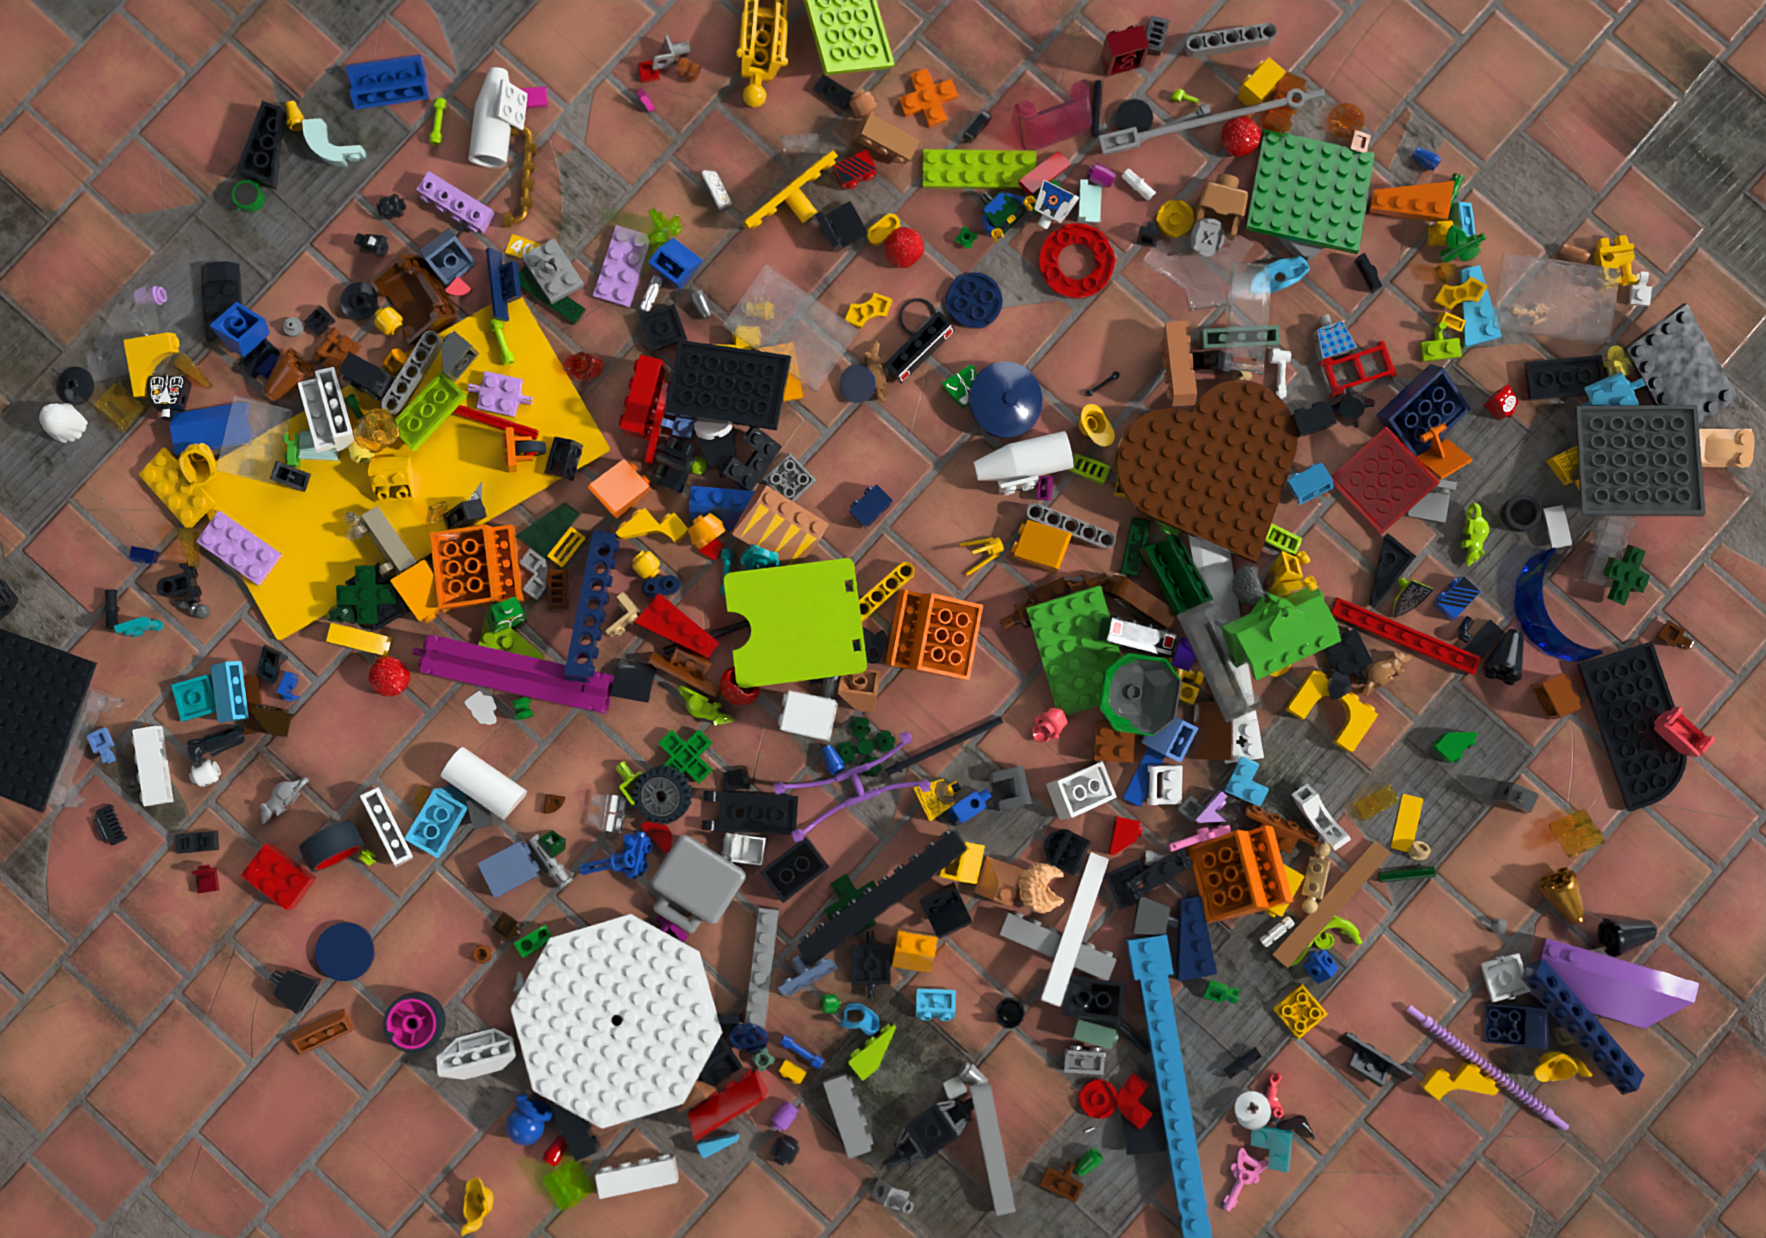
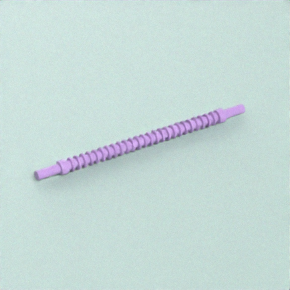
[1405,1005,1569,1131]

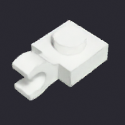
[1628,271,1652,307]

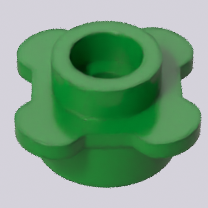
[955,227,978,249]

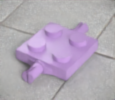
[468,371,533,417]

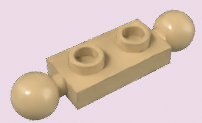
[1302,842,1331,914]

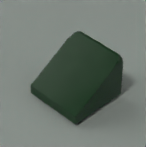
[538,830,566,858]

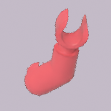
[1265,1073,1284,1118]

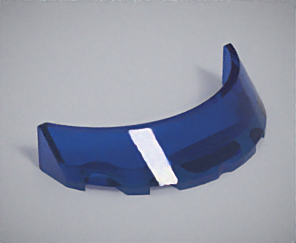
[1514,547,1603,662]

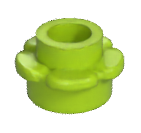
[358,849,376,866]

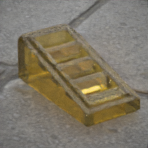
[174,352,213,389]
[177,527,200,568]

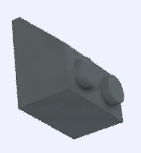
[441,331,479,382]

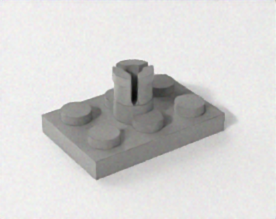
[521,239,584,304]

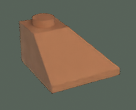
[838,669,881,713]
[974,856,1023,907]

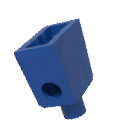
[945,789,992,826]

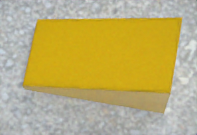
[1435,312,1466,332]

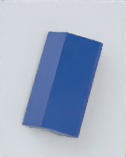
[346,54,429,110]
[170,401,253,456]

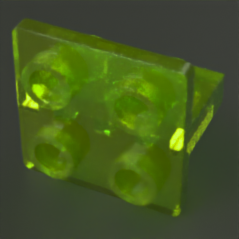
[647,208,684,249]
[542,1158,595,1212]

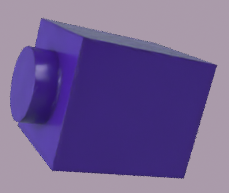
[1171,637,1199,672]

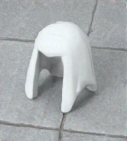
[39,403,88,443]

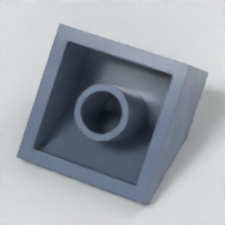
[419,228,477,286]

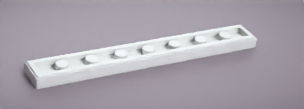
[1041,852,1109,1007]

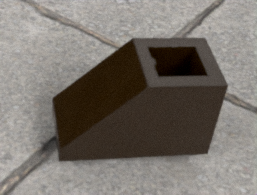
[251,704,292,738]

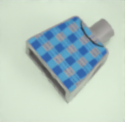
[1313,314,1357,362]

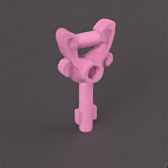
[1168,825,1231,852]
[1223,1147,1268,1211]

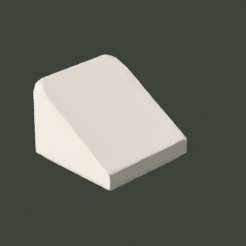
[943,1076,967,1100]

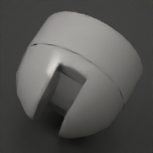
[1491,918,1507,935]

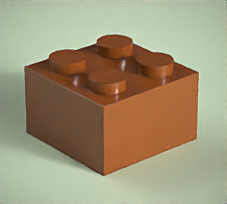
[1530,673,1581,720]
[1092,721,1135,763]

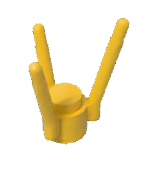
[959,537,1004,576]

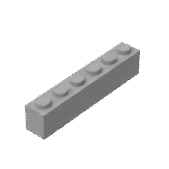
[745,907,780,1029]
[999,910,1117,981]

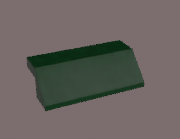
[1140,534,1214,617]

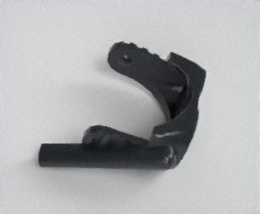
[1276,1115,1315,1140]

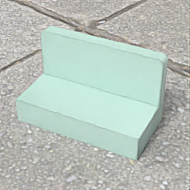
[1077,180,1102,223]

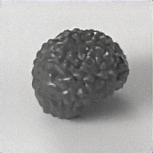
[1232,565,1270,606]

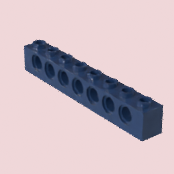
[564,530,620,683]
[1521,958,1645,1095]

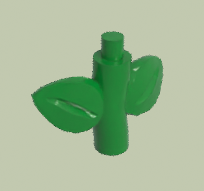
[1440,225,1486,264]

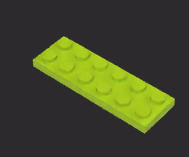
[923,149,1036,190]

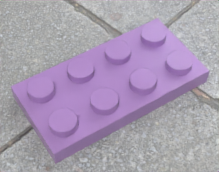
[593,225,653,308]
[196,511,283,585]

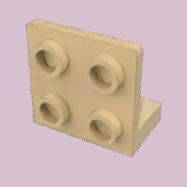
[605,592,642,637]

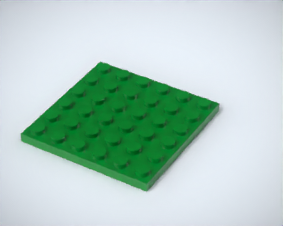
[1245,129,1375,254]

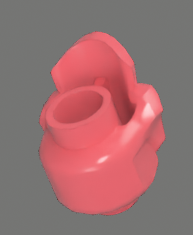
[1032,707,1067,743]

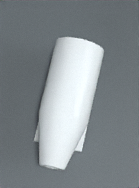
[468,67,527,168]
[973,431,1073,495]

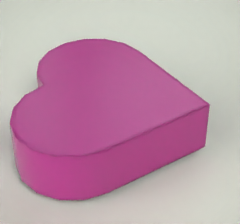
[637,88,656,112]

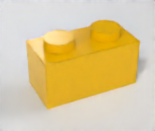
[779,1059,807,1084]

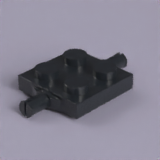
[1323,628,1373,685]
[851,931,891,998]

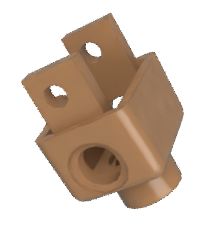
[1194,174,1248,241]

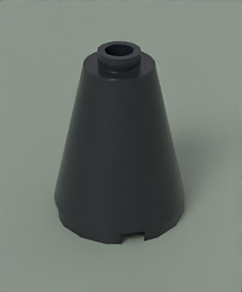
[1598,918,1657,957]

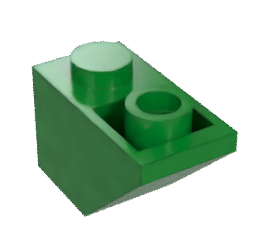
[1430,732,1479,763]

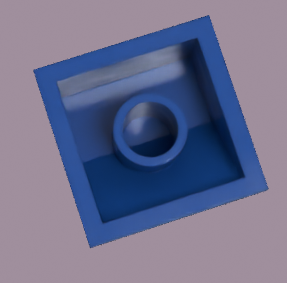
[210,302,270,358]

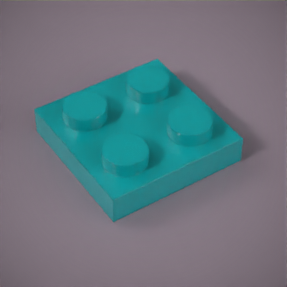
[171,674,216,722]

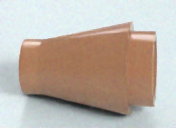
[1560,244,1591,268]

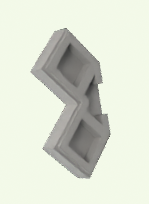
[519,548,548,601]

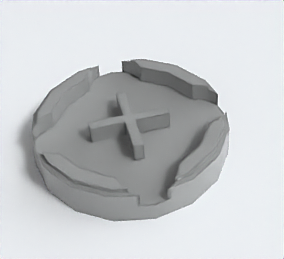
[1190,218,1225,257]

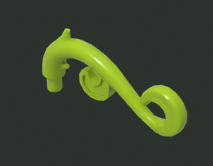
[1291,916,1363,966]

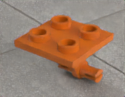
[1417,423,1472,480]

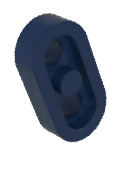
[641,575,680,598]

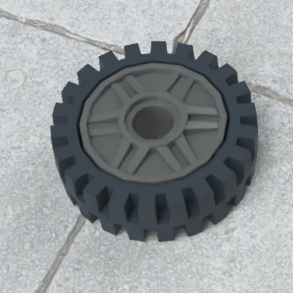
[633,765,693,825]

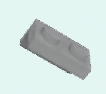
[1064,1045,1106,1075]

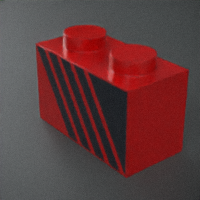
[833,149,877,191]

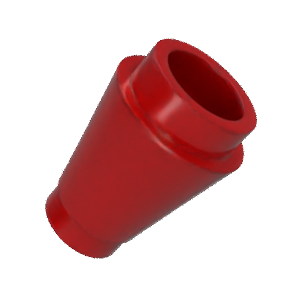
[542,1136,567,1167]

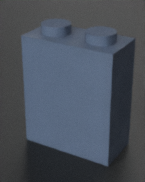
[477,841,540,898]

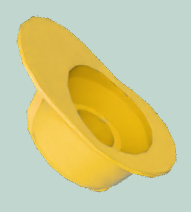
[1078,404,1115,447]

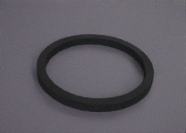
[899,298,936,335]

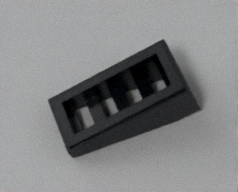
[1146,15,1170,56]

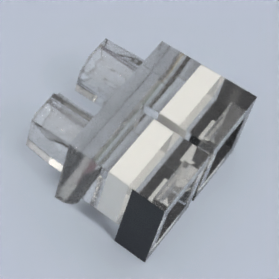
[587,794,628,833]

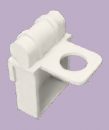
[721,833,766,865]

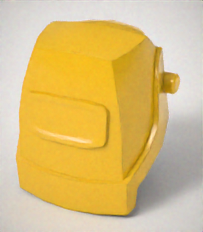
[178,443,217,488]

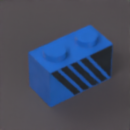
[1433,576,1481,621]

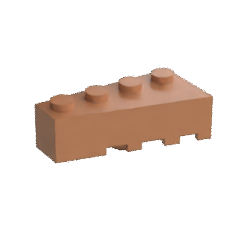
[1159,320,1197,407]

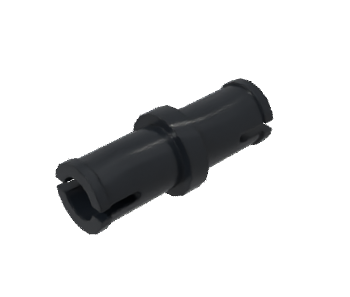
[103,589,120,629]
[1223,1047,1262,1080]

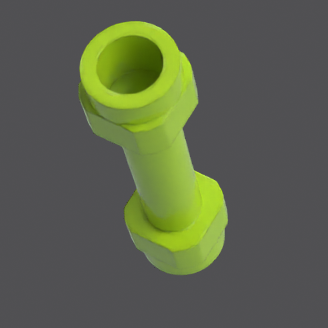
[429,98,446,145]
[489,319,514,365]

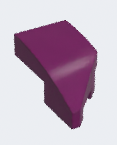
[655,915,690,942]

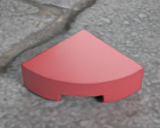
[445,277,473,296]

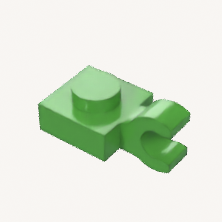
[284,433,301,468]

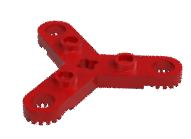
[645,380,670,464]

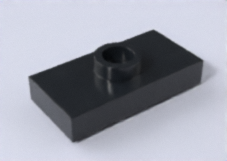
[813,74,854,111]
[1355,253,1383,293]

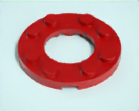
[1039,223,1115,299]

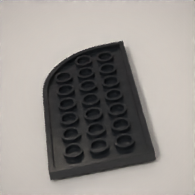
[1577,641,1687,812]

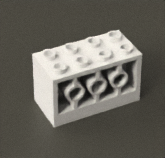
[778,691,838,742]

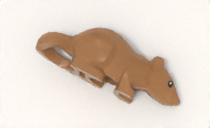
[864,341,886,402]
[1363,652,1412,696]

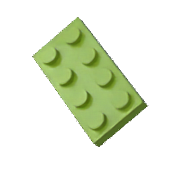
[389,371,468,451]

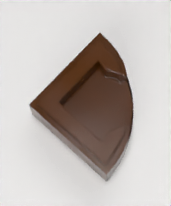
[543,794,566,814]

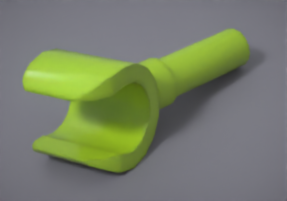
[1171,89,1199,103]

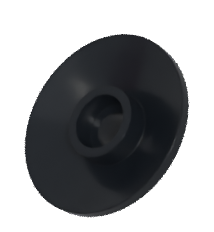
[340,282,378,320]
[57,367,94,405]

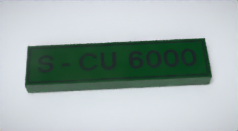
[519,266,586,325]

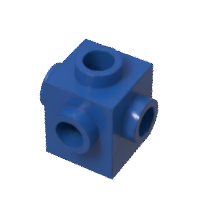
[1303,949,1339,985]

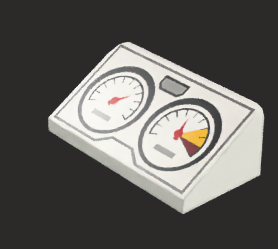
[702,170,732,210]

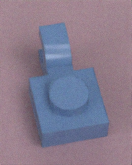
[661,416,695,440]
[87,727,116,764]

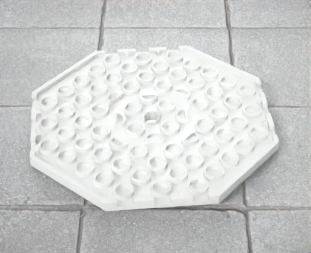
[511,914,722,1129]

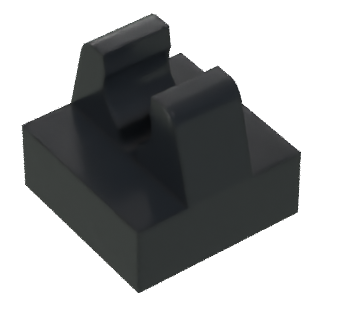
[1137,222,1159,247]

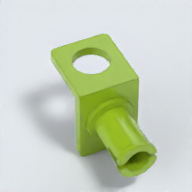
[615,762,643,806]

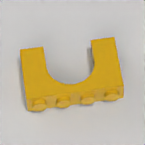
[1285,670,1379,753]

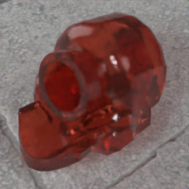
[562,351,604,381]

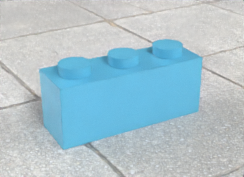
[210,661,249,723]

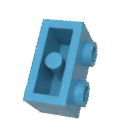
[1287,462,1333,506]

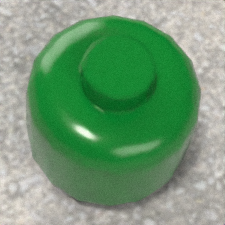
[820,994,841,1014]

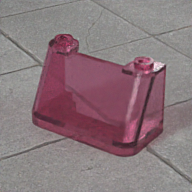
[1011,79,1093,151]

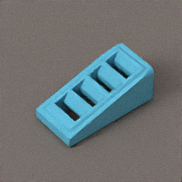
[696,1133,740,1158]

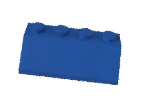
[689,486,755,530]

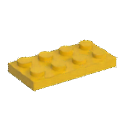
[138,448,216,529]

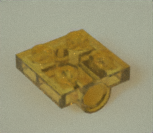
[1549,809,1605,858]

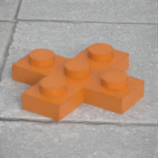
[899,68,958,128]

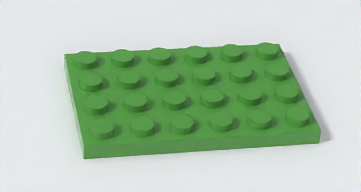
[1026,585,1121,716]

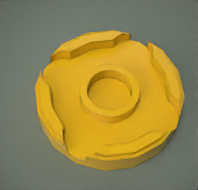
[1156,200,1194,238]

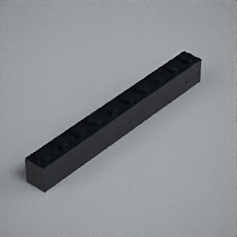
[797,829,970,965]

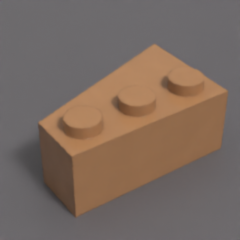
[851,113,920,164]

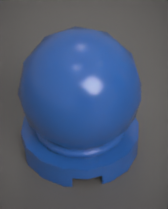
[505,1094,554,1146]

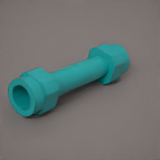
[720,549,733,596]

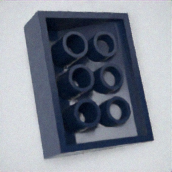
[1376,364,1471,457]

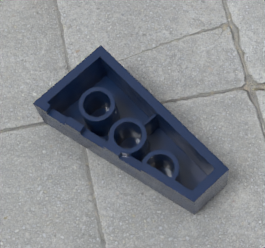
[1176,895,1217,982]

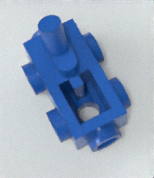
[619,831,652,879]

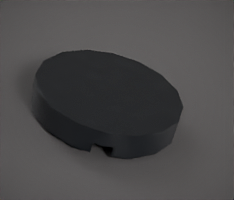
[1115,99,1153,133]

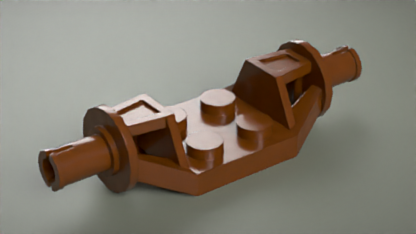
[1000,572,1109,631]

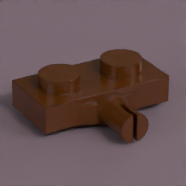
[1039,1161,1084,1203]

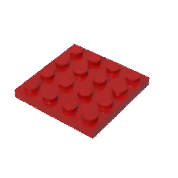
[1331,426,1440,534]

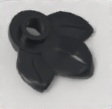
[853,627,887,664]

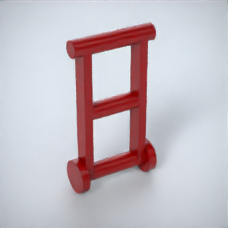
[1317,341,1397,398]

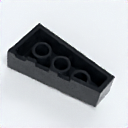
[236,100,285,189]

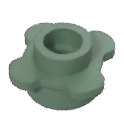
[751,1048,775,1071]

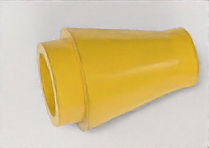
[285,101,305,131]

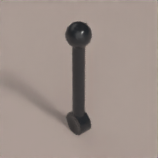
[1086,371,1120,397]

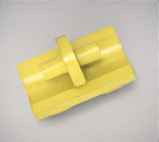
[1603,346,1631,377]

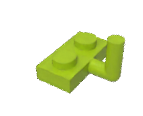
[1420,322,1462,362]

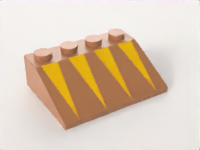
[731,484,829,566]

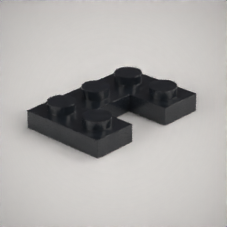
[720,427,782,491]
[345,562,410,631]

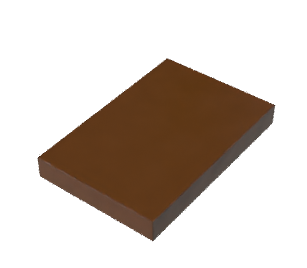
[1193,701,1234,760]

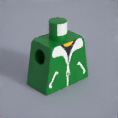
[941,364,977,409]
[486,597,527,634]

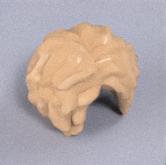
[1018,863,1064,914]

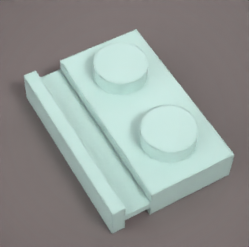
[298,431,339,461]

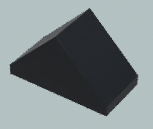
[269,461,311,492]

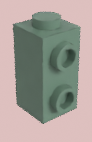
[1072,1019,1118,1049]

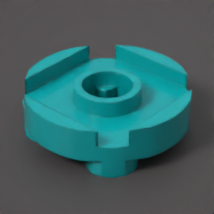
[741,544,780,570]

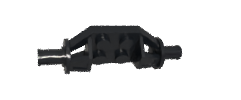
[881,1097,974,1172]

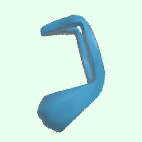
[839,1002,880,1036]

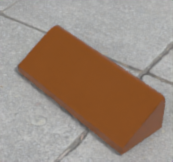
[290,1009,354,1055]

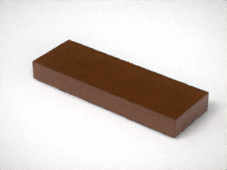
[243,675,266,735]

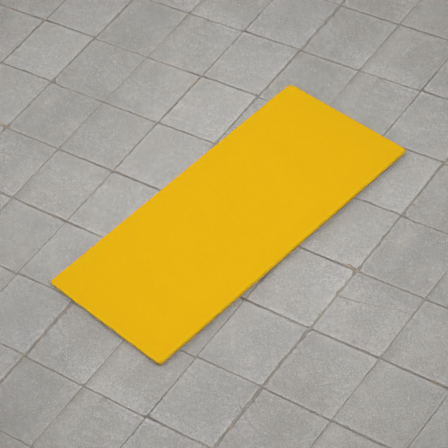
[202,297,610,640]

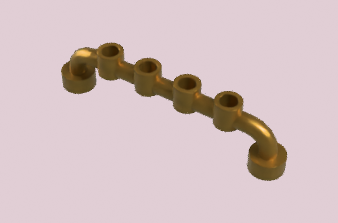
[503,125,537,228]

